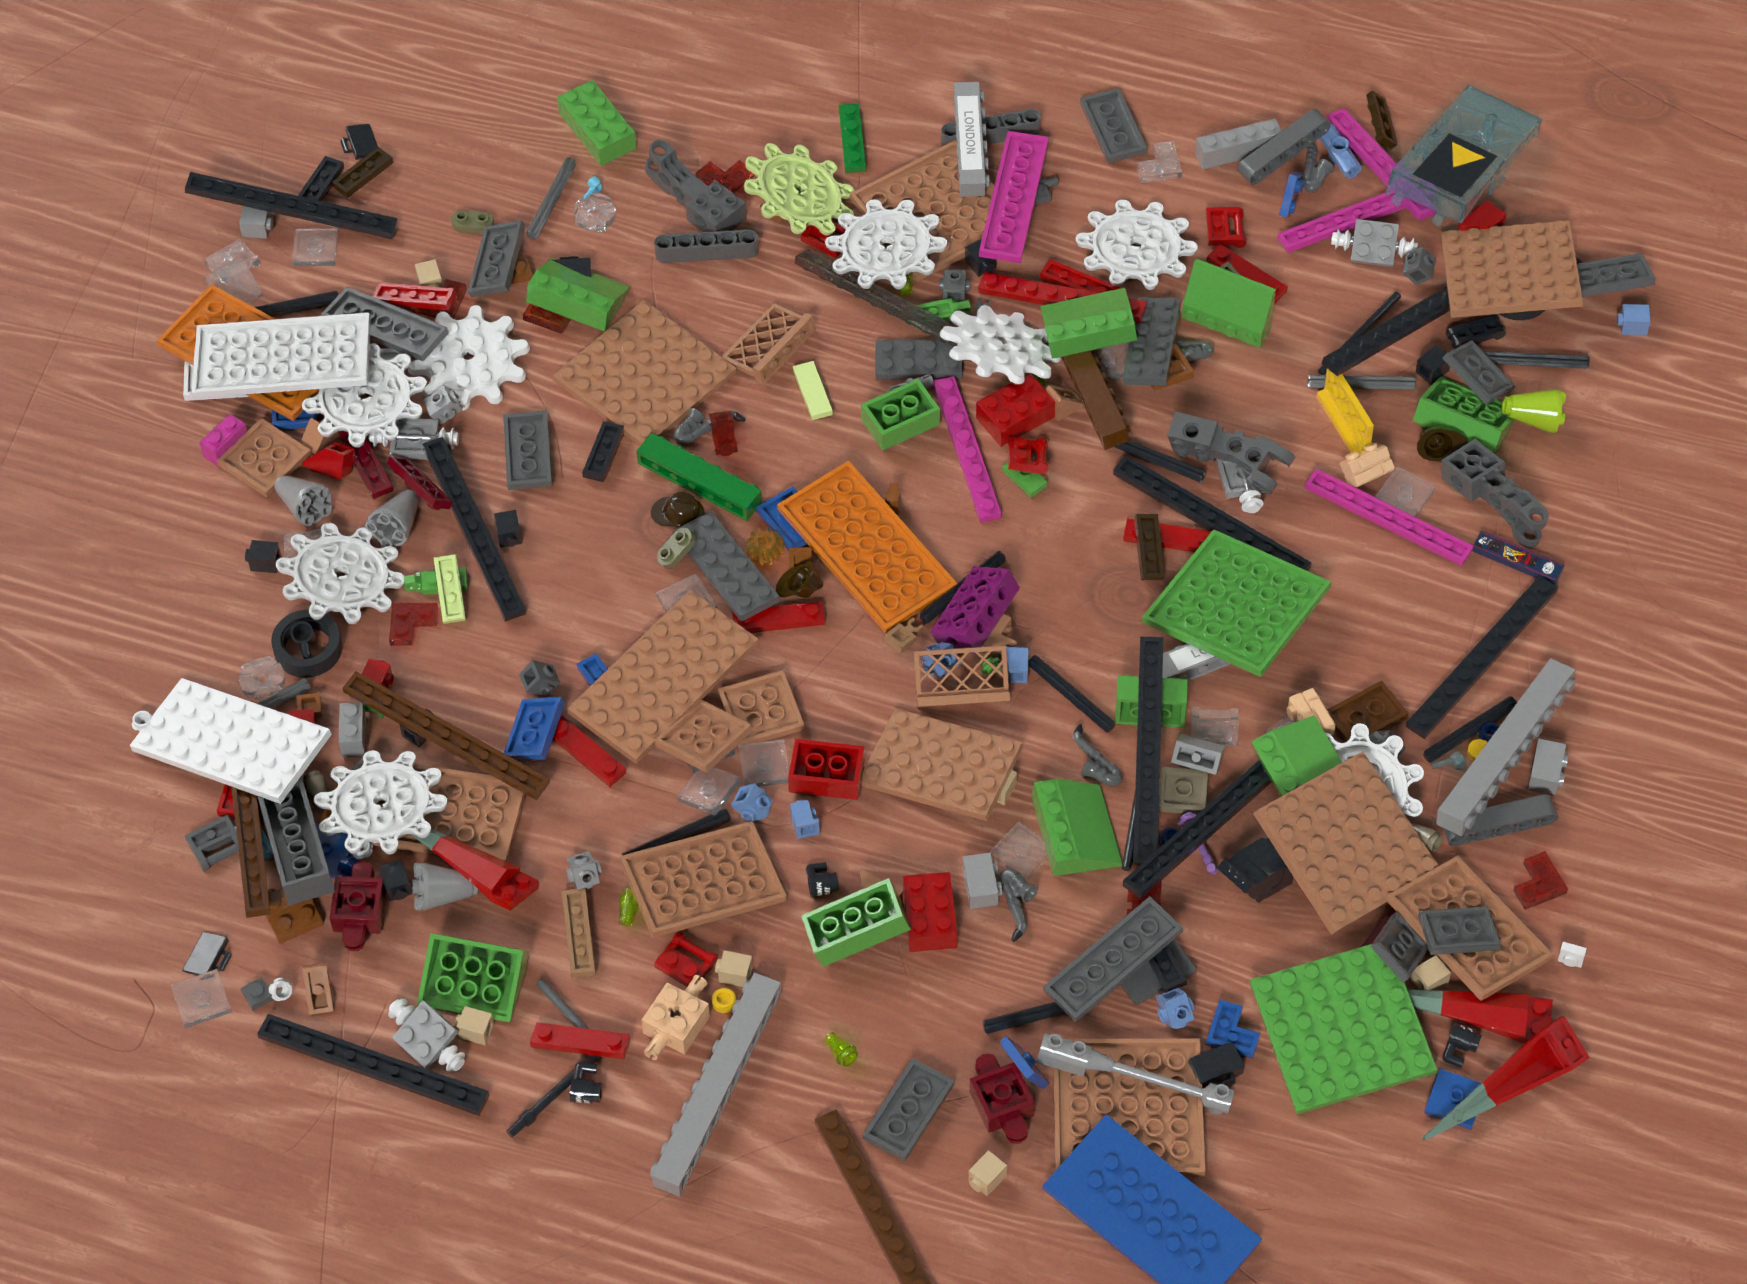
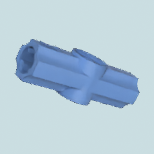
[1319,124,1362,179]

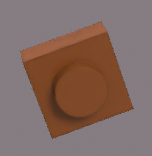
[512,259,533,284]
[885,483,899,514]
[789,547,812,569]
[297,692,322,717]

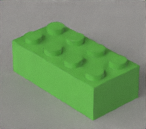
[557,80,636,166]
[801,878,911,967]

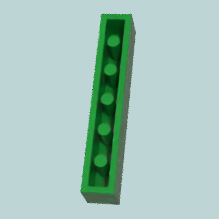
[636,433,762,521]

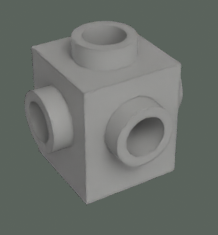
[423,386,462,425]
[566,851,602,890]

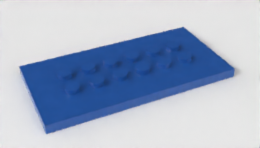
[1042,1114,1262,1284]

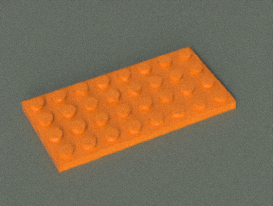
[157,284,319,421]
[777,460,957,634]

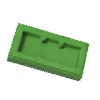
[1002,462,1048,498]

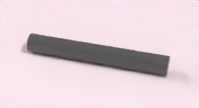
[536,979,589,1029]

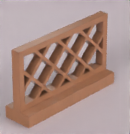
[722,303,816,386]
[914,646,1010,707]

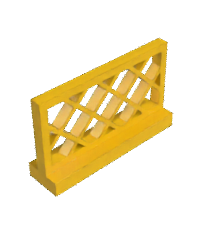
[1317,369,1374,453]

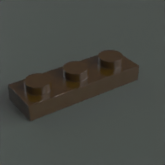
[1366,91,1397,150]
[332,147,393,198]
[1134,514,1165,580]

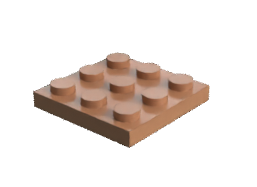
[217,418,311,497]
[718,670,805,749]
[654,699,753,773]

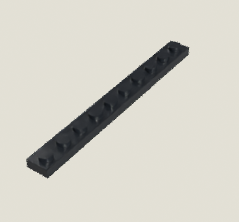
[185,172,398,240]
[1321,287,1450,376]
[422,437,526,622]
[1113,455,1312,571]
[1406,576,1558,740]
[1133,636,1164,865]
[1123,760,1272,899]
[257,1014,490,1116]

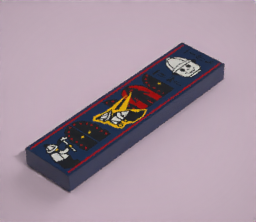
[1473,530,1565,585]

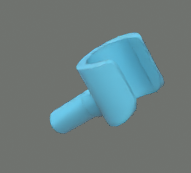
[580,176,602,204]

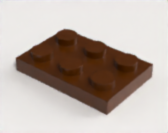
[1327,680,1409,742]

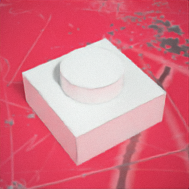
[1558,942,1587,968]

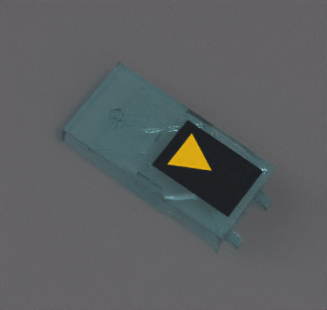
[1385,85,1542,226]

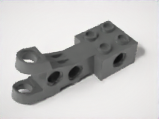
[645,139,746,232]
[1167,412,1295,495]
[1441,439,1549,548]

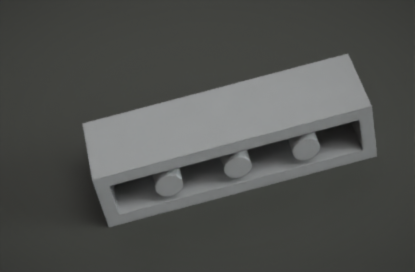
[1195,119,1281,170]

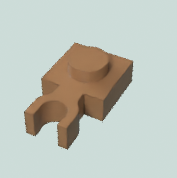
[884,618,924,654]

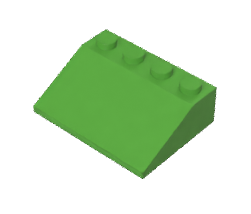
[526,257,631,331]
[1182,259,1276,348]
[1040,288,1137,359]
[1413,376,1515,453]
[1251,715,1342,797]
[1032,779,1122,876]
[417,933,529,1022]

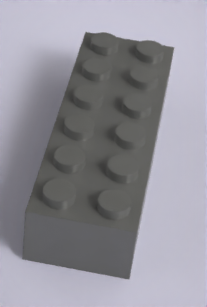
[258,776,335,906]

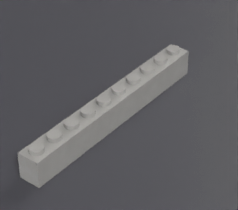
[1436,658,1576,836]
[650,972,781,1197]

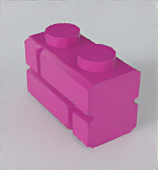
[199,414,247,466]

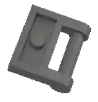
[185,815,239,872]

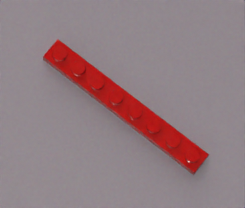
[978,272,1147,323]

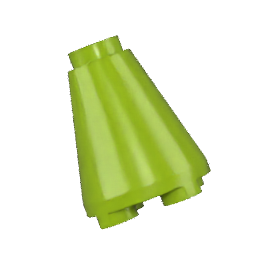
[1502,389,1566,433]

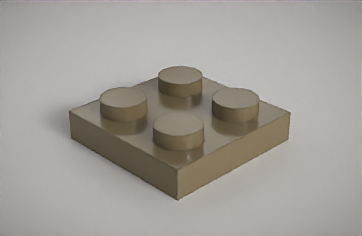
[1159,767,1208,815]

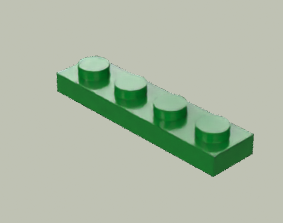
[838,103,866,173]

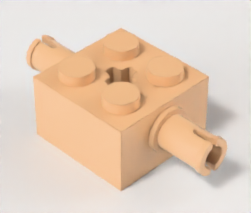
[642,975,710,1060]

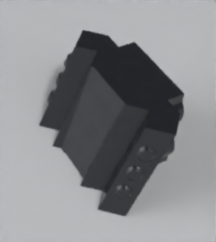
[1216,838,1294,903]

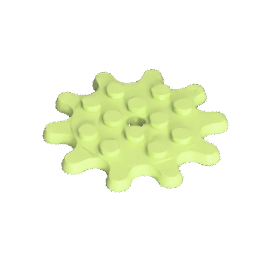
[744,143,854,236]

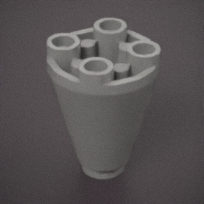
[274,476,332,527]
[365,490,419,547]
[411,863,478,911]

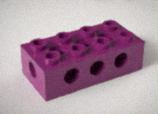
[930,566,1020,654]

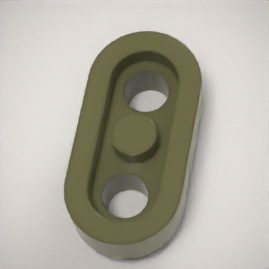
[451,210,494,233]
[657,528,696,568]

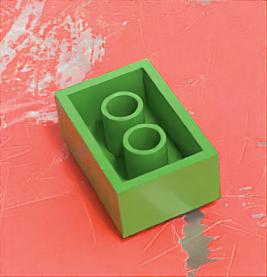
[861,379,940,451]
[1115,675,1188,728]

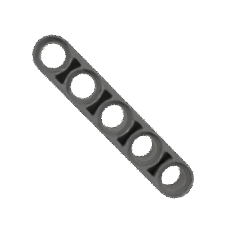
[941,109,1041,146]
[1237,109,1331,185]
[654,230,759,263]
[1442,795,1559,846]

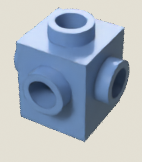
[920,642,961,678]
[731,783,773,822]
[1156,987,1195,1029]

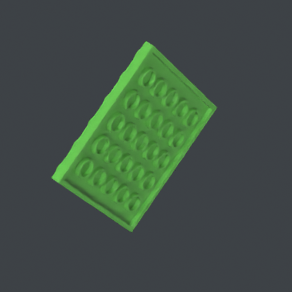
[1142,529,1331,677]
[1249,944,1437,1115]

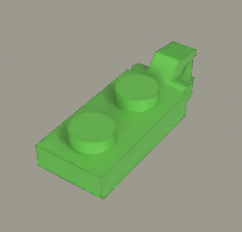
[910,298,971,329]
[404,567,468,595]

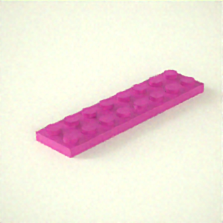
[979,131,1049,263]

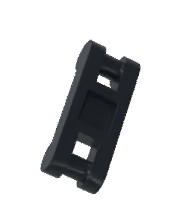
[1446,315,1506,349]

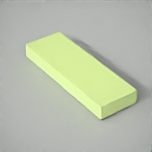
[793,361,833,420]
[434,554,466,624]

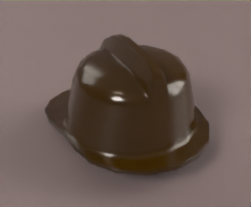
[1417,426,1468,462]
[650,492,704,526]
[775,561,823,598]

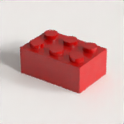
[976,373,1055,447]
[788,738,865,800]
[903,872,957,952]

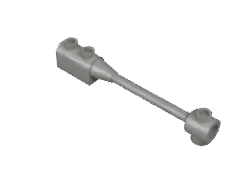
[1037,1033,1235,1115]

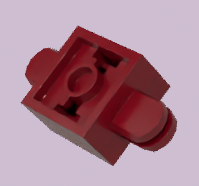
[329,862,386,952]
[969,1054,1035,1144]

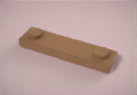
[562,888,596,978]

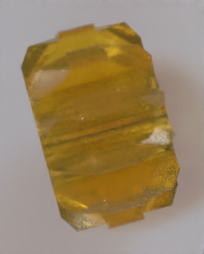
[746,527,784,565]

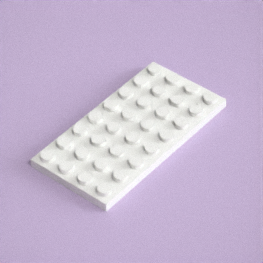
[191,313,371,398]
[130,678,332,804]

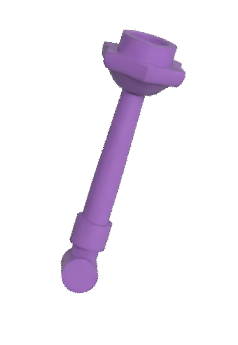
[1178,812,1218,875]

